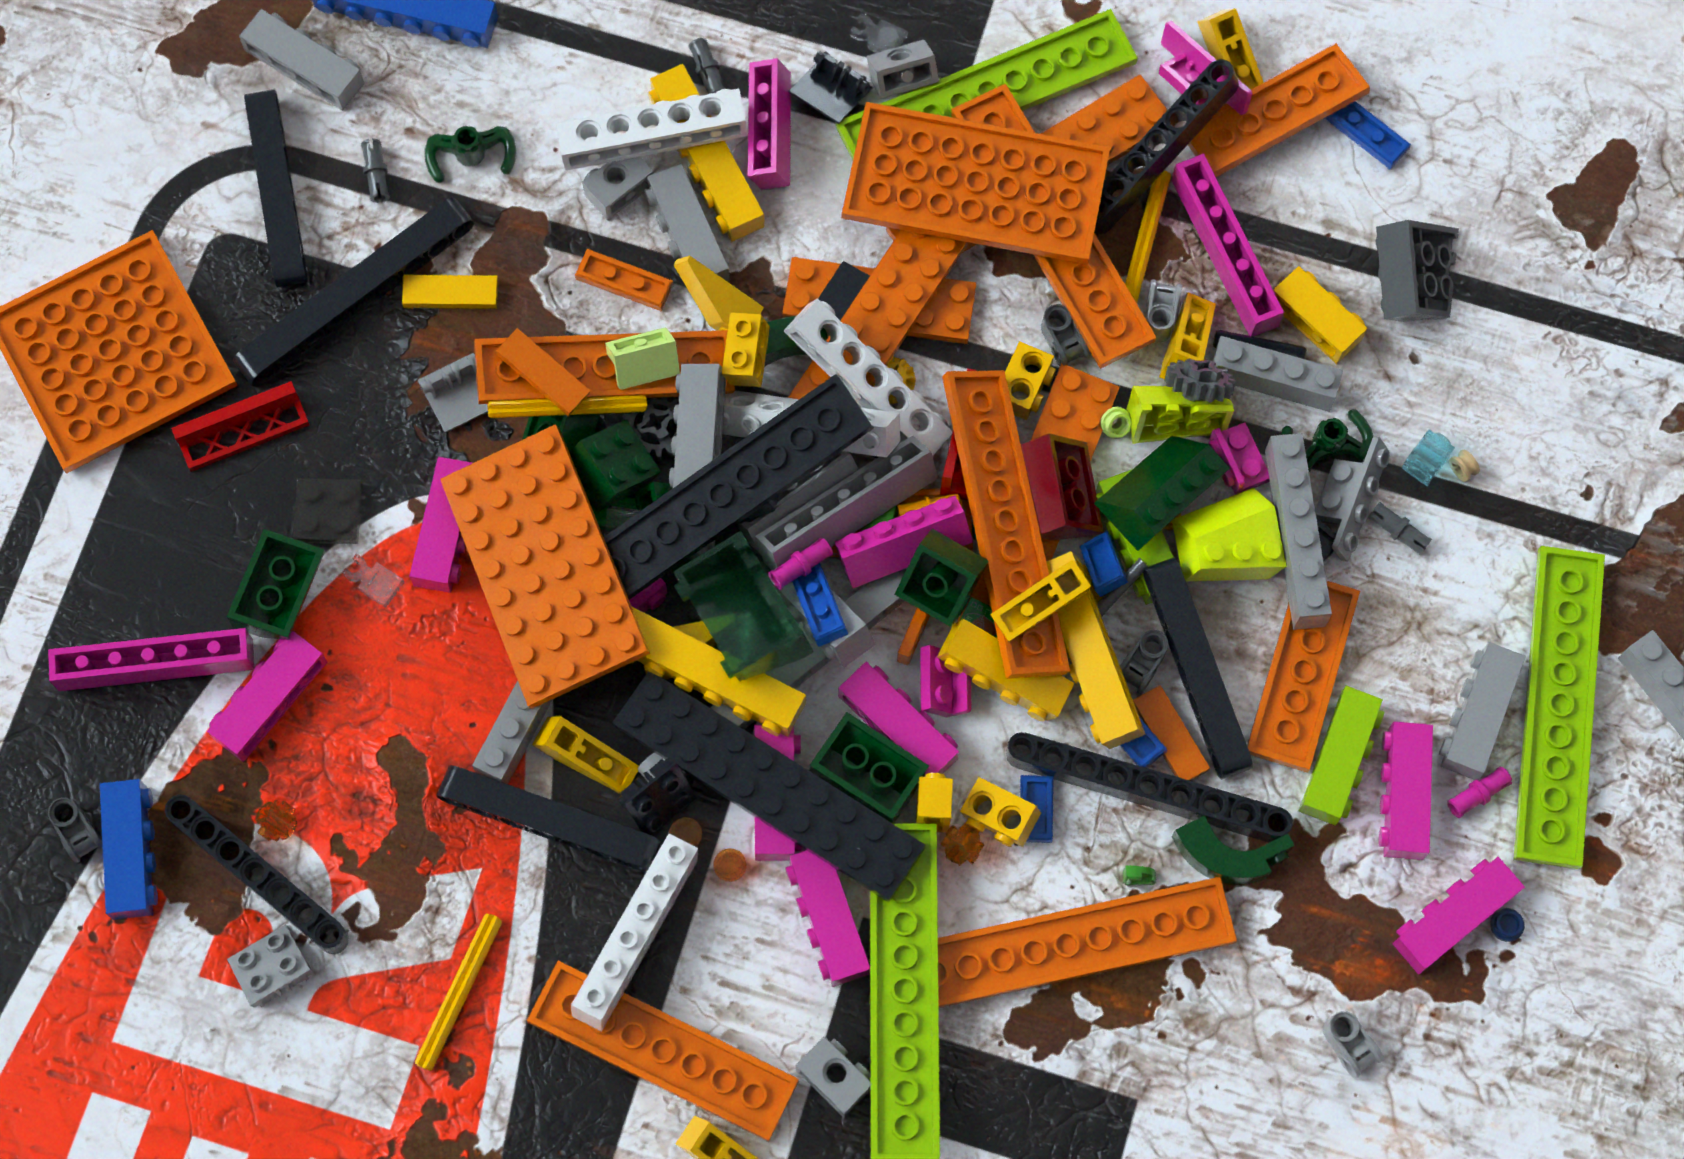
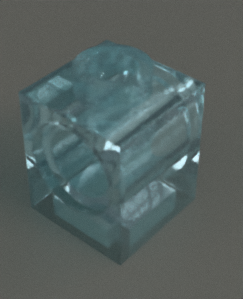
[1402,430,1455,486]

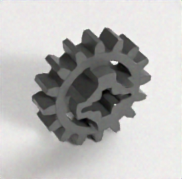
[1164,359,1236,402]
[623,397,679,462]

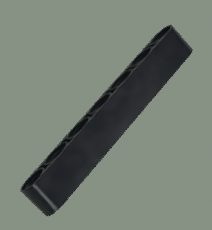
[1094,59,1239,235]
[244,89,308,288]
[1143,557,1253,780]
[436,765,661,873]
[165,794,349,954]

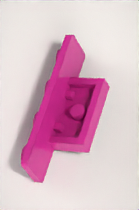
[1158,21,1252,115]

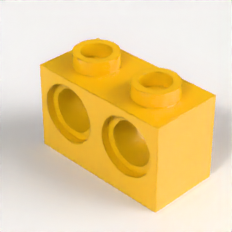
[722,312,770,387]
[1005,341,1056,421]
[916,773,953,833]
[960,777,1041,847]

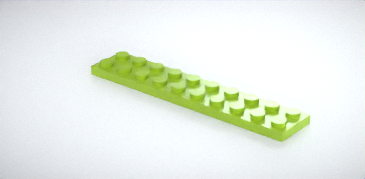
[836,9,1138,160]
[1513,546,1605,869]
[870,823,940,1159]

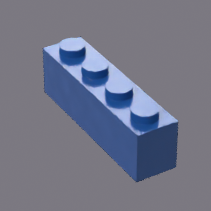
[100,779,158,920]

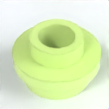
[1100,407,1132,438]

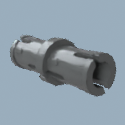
[689,38,726,94]
[361,139,390,203]
[1368,502,1432,555]

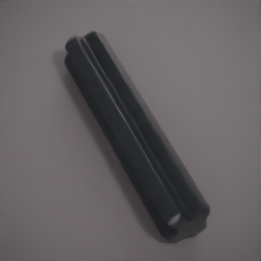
[1213,330,1306,359]

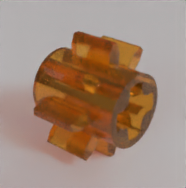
[255,800,297,842]
[940,823,985,866]

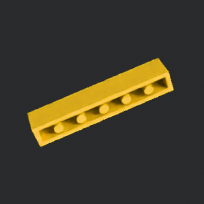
[648,64,765,242]
[1047,551,1146,749]
[631,606,806,737]

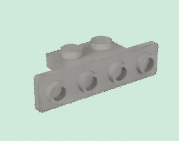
[1315,437,1390,562]

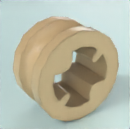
[1449,450,1480,482]

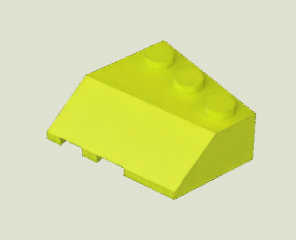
[1127,386,1234,444]
[1172,487,1287,582]

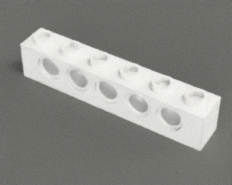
[556,89,748,171]
[784,299,953,456]
[722,391,900,457]
[571,834,698,1032]

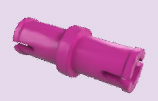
[768,537,833,590]
[1447,766,1512,818]

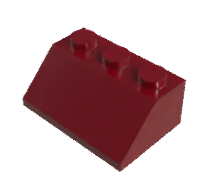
[1021,433,1104,541]

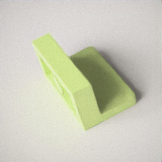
[605,327,680,389]

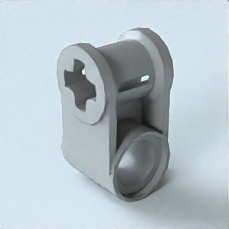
[1146,279,1182,343]
[1323,1011,1384,1079]

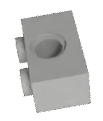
[866,40,939,99]
[582,157,654,221]
[795,1037,871,1118]

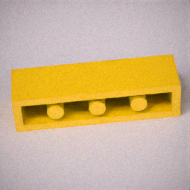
[937,619,1075,722]

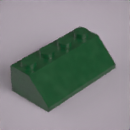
[1094,436,1230,551]

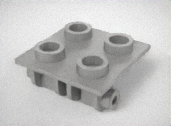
[417,353,488,433]
[227,924,313,1008]

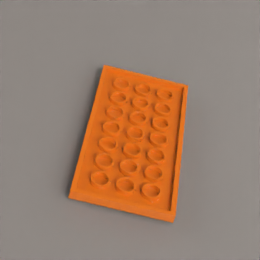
[841,102,1110,265]
[440,424,650,709]

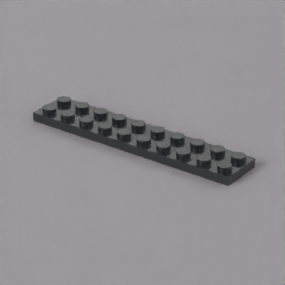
[604,373,874,600]
[612,671,926,902]

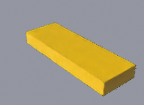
[402,275,498,309]

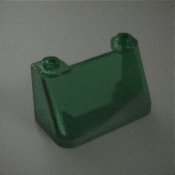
[673,531,814,682]

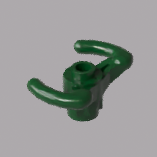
[425,126,516,183]
[1281,409,1374,473]

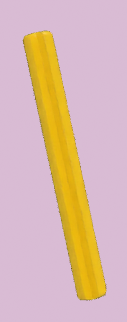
[1125,171,1171,304]
[487,395,647,418]
[415,913,502,1071]

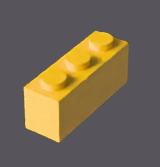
[1273,266,1368,364]

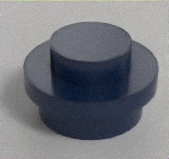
[1490,908,1525,942]

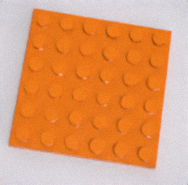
[0,230,238,474]

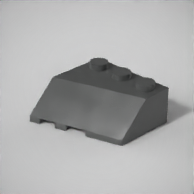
[1376,220,1459,321]

